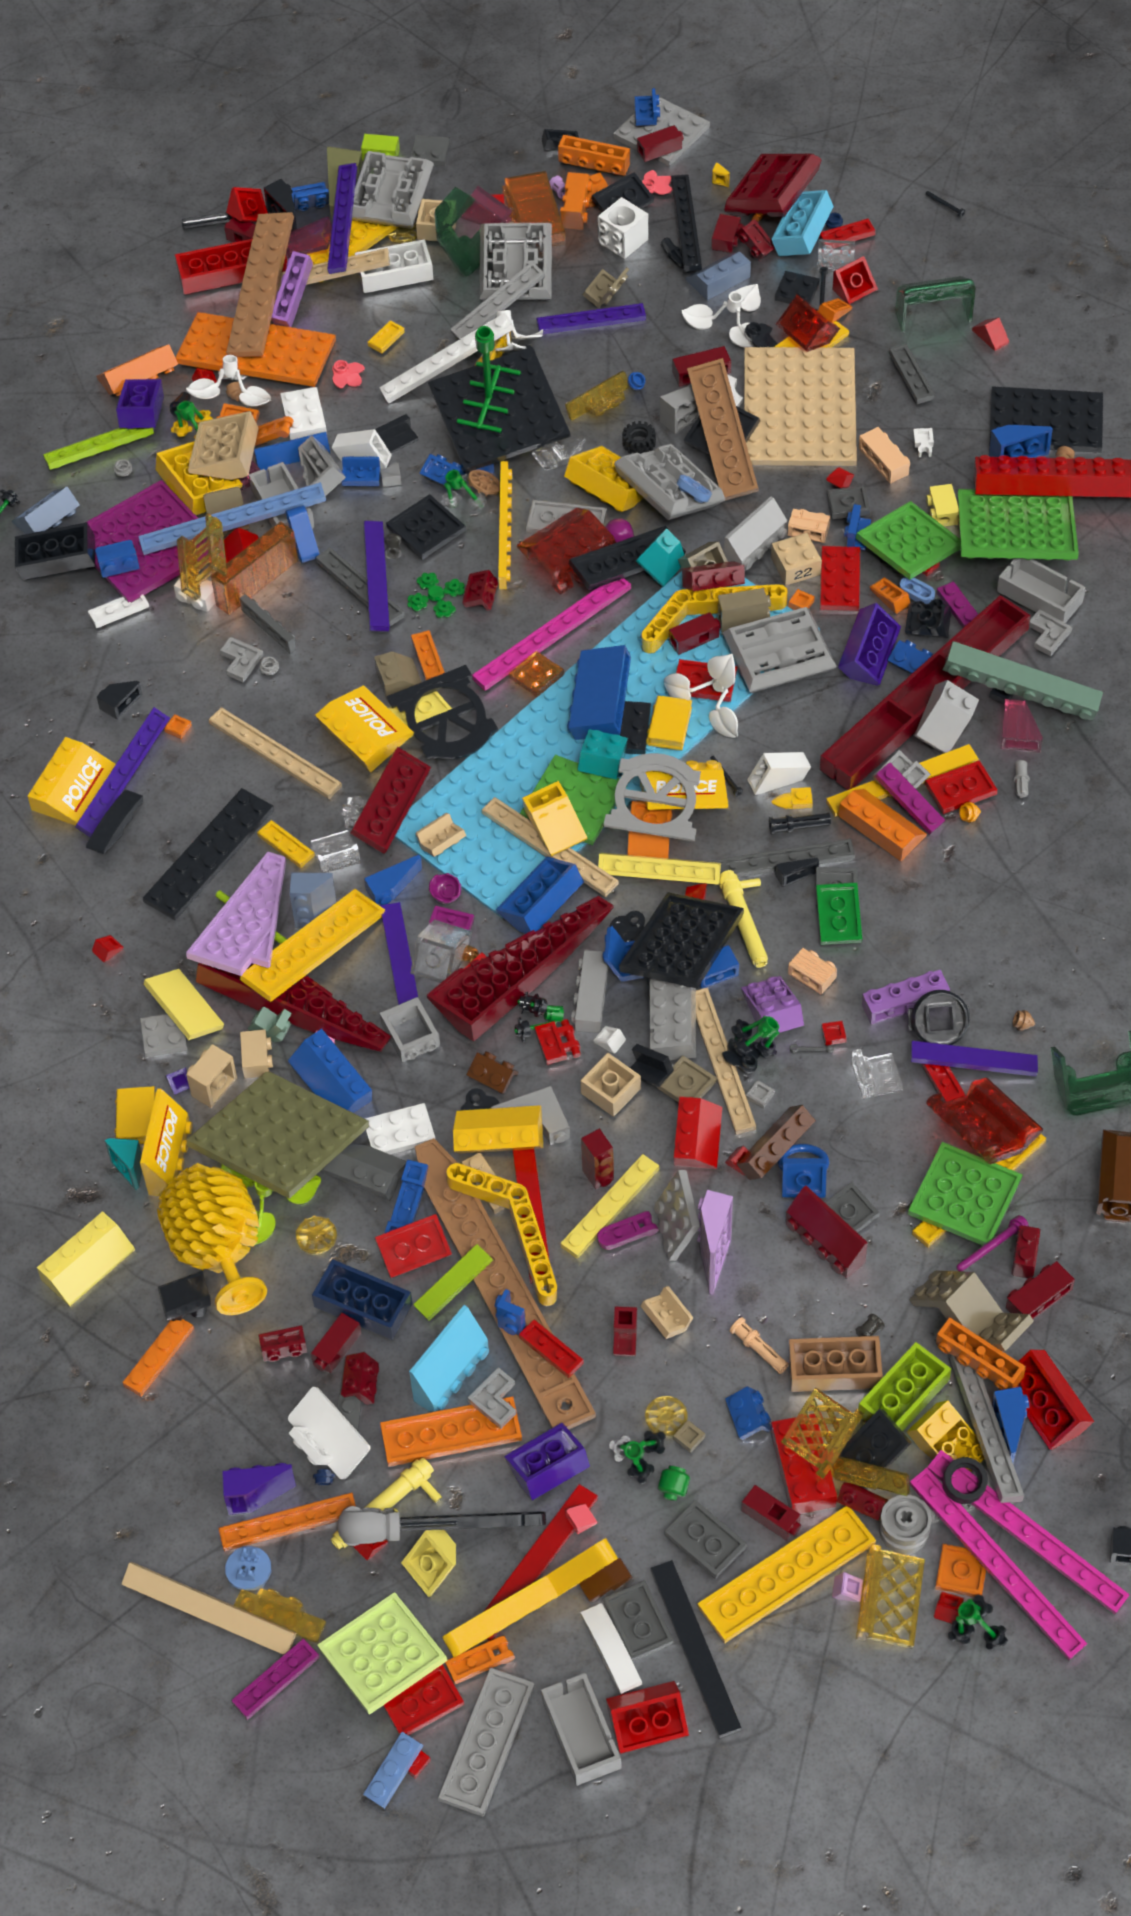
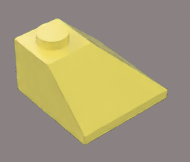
[401,1530,456,1597]

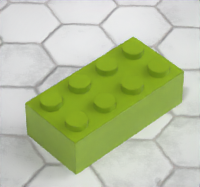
[858,1342,951,1431]

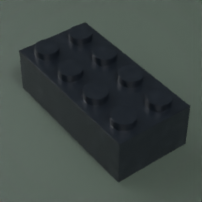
[15,522,95,580]

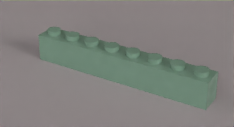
[943,641,1103,721]

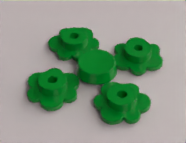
[407,573,465,618]

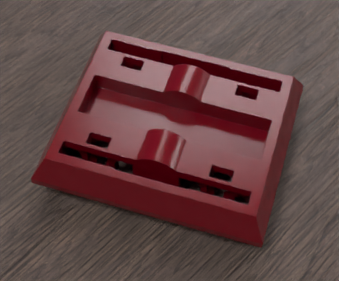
[724,153,822,217]

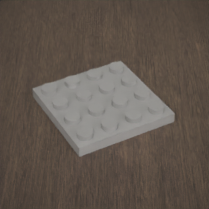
[613,97,710,167]

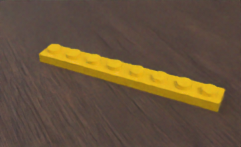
[498,461,512,589]

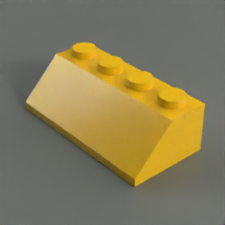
[453,1105,543,1154]

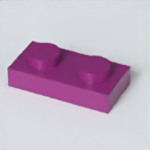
[429,905,475,936]

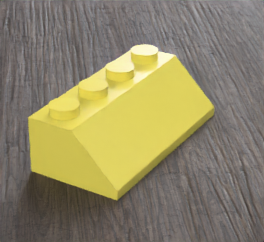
[37,1211,135,1306]

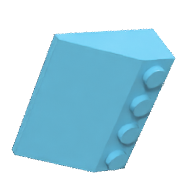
[409,1305,489,1412]

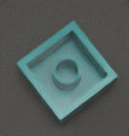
[578,729,628,780]

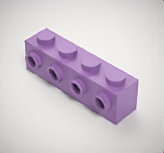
[271,251,313,327]
[862,970,950,1025]

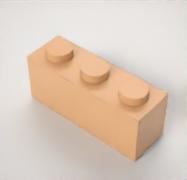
[859,427,910,484]

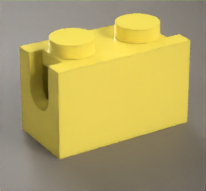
[926,484,959,526]

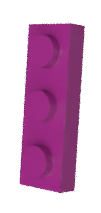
[936,581,978,628]

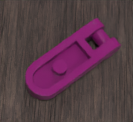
[597,1211,659,1250]

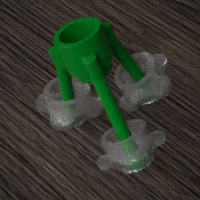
[440,470,487,511]

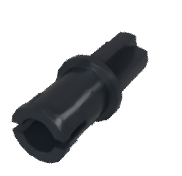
[660,237,683,268]

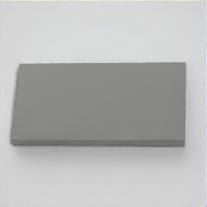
[526,500,607,541]

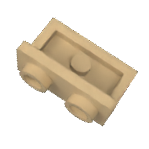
[416,813,466,857]
[641,1286,693,1339]

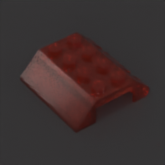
[517,508,616,595]
[926,1077,1043,1165]

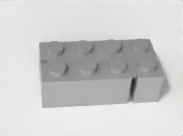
[249,462,315,541]
[997,558,1086,623]
[650,979,696,1060]
[541,1673,621,1786]

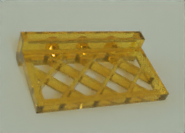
[781,1387,864,1479]
[856,1544,925,1649]

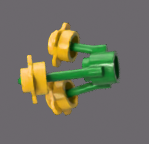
[171,401,213,439]

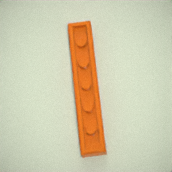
[218,1493,356,1551]

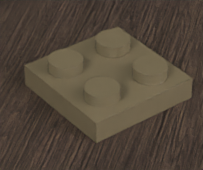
[657,1056,717,1103]

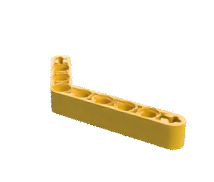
[642,584,788,653]
[447,1163,557,1306]
[442,1538,618,1658]

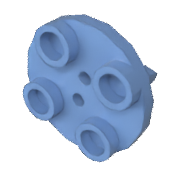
[225,1546,271,1591]

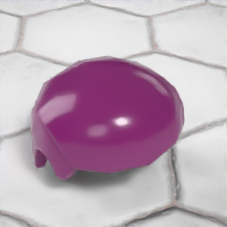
[604,518,634,544]
[429,873,462,904]

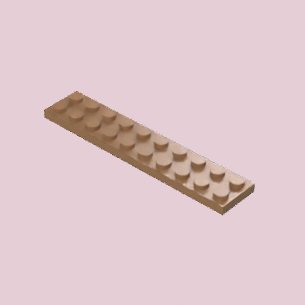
[226,212,294,357]

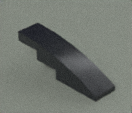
[86,789,143,854]

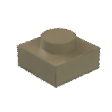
[673,1420,705,1453]

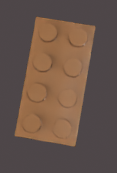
[788,1336,883,1392]

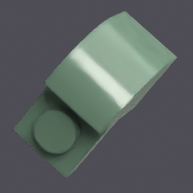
[247,1006,291,1042]

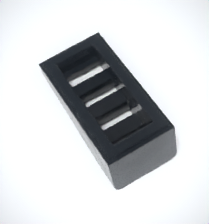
[542,129,579,150]
[775,858,819,887]

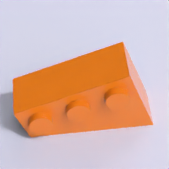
[560,172,593,230]

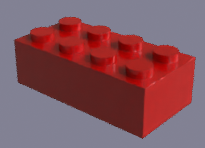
[771,1413,837,1514]

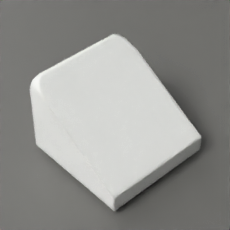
[593,1026,626,1054]

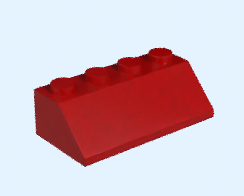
[1017,1350,1095,1450]

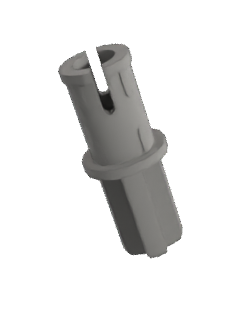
[1014,760,1030,798]

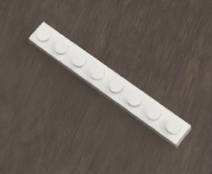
[379,312,515,404]

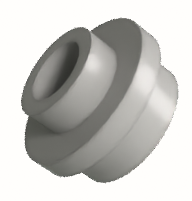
[114,459,133,477]
[260,657,279,675]

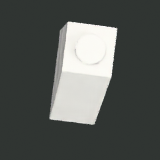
[332,429,392,469]
[747,752,811,795]

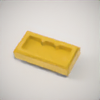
[368,320,405,354]

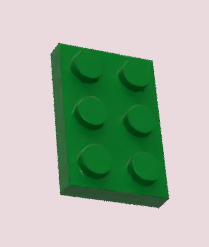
[816,883,863,945]

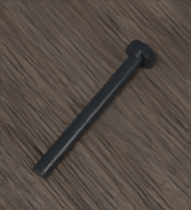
[926,191,965,217]
[819,267,828,306]
[710,755,743,796]

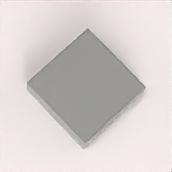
[746,1080,775,1109]

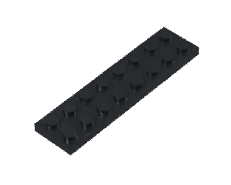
[143,788,274,921]

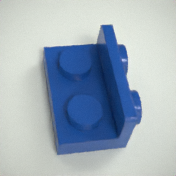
[420,454,466,490]

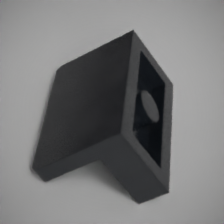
[375,414,418,454]
[630,1044,674,1087]

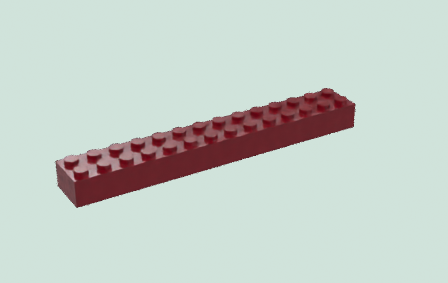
[820,595,1031,790]

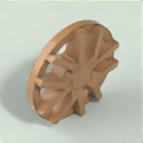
[467,470,500,496]

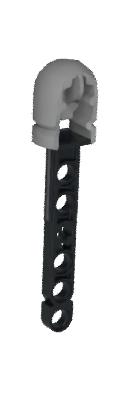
[337,1506,546,1546]

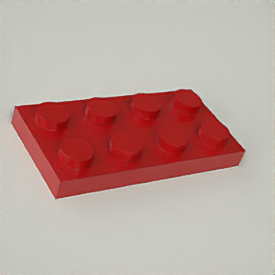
[820,546,860,611]

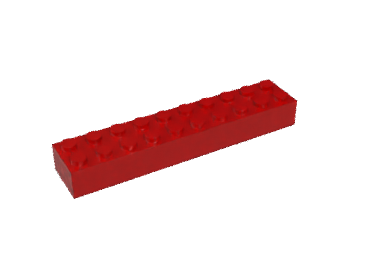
[974,455,1131,497]

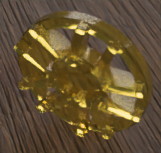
[387,222,417,244]
[296,1216,337,1254]
[645,1396,688,1437]

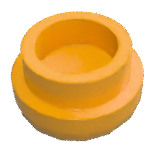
[959,802,981,823]

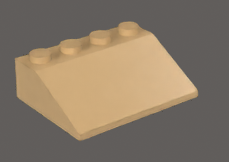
[188,411,259,480]

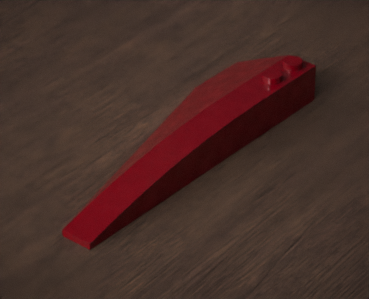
[426,896,614,1042]
[196,963,391,1052]

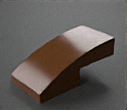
[579,1558,633,1603]

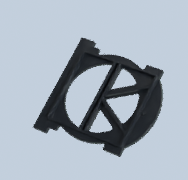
[387,665,498,759]

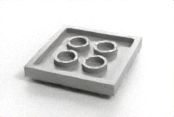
[654,1170,700,1261]

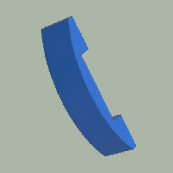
[385,1159,428,1233]

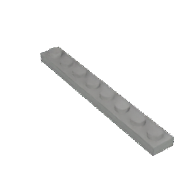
[950,1355,1024,1503]

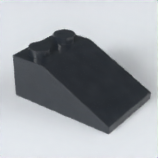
[264,179,299,243]

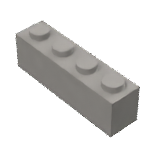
[571,950,609,1033]

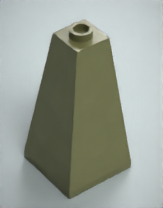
[327,147,363,219]

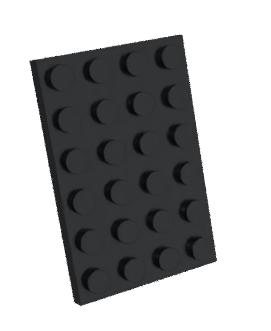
[989,386,1103,453]
[619,892,744,988]

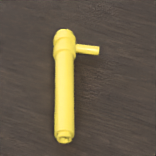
[719,870,768,968]
[330,1458,442,1550]

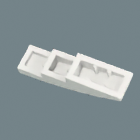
[580,1603,642,1694]

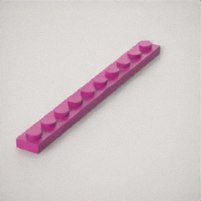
[472,578,631,691]
[927,1450,1130,1615]
[909,1468,1087,1661]

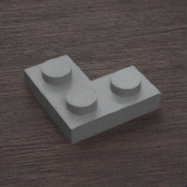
[1029,609,1072,656]
[220,637,264,683]
[468,1367,516,1429]

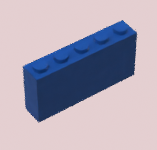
[567,645,631,740]

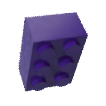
[116,379,164,429]

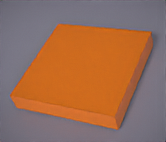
[935,1544,986,1597]

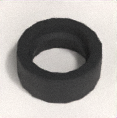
[942,1457,988,1504]

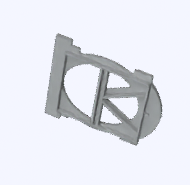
[604,753,701,842]

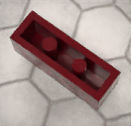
[672,346,731,387]
[682,561,745,591]
[581,1128,614,1190]
[1006,1261,1075,1319]

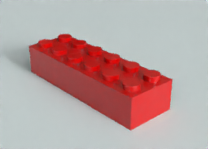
[175,239,287,295]

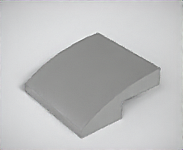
[872,750,931,789]

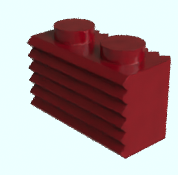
[712,214,743,253]
[1011,1225,1041,1279]

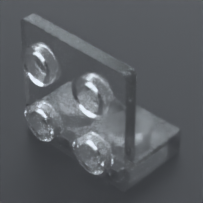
[818,239,855,269]
[532,437,586,471]
[311,830,361,873]
[851,1049,903,1099]

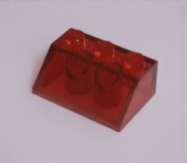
[776,295,840,352]

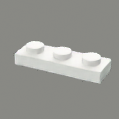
[88,595,149,628]

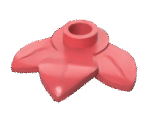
[642,170,673,195]
[332,360,365,388]

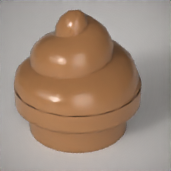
[226,382,243,402]
[1012,1010,1035,1031]

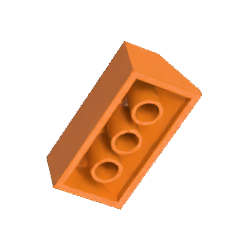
[96,344,178,396]
[838,789,927,861]

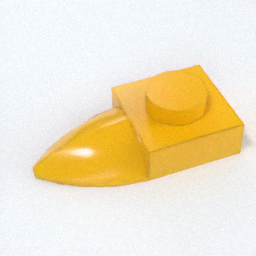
[771,787,813,809]

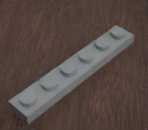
[450,261,545,340]

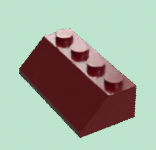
[786,1185,868,1279]

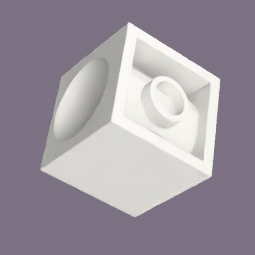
[598,197,648,259]

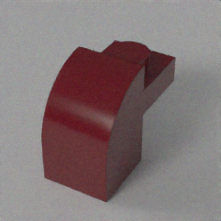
[613,1306,637,1357]

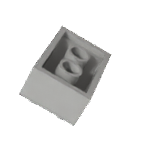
[914,680,979,754]

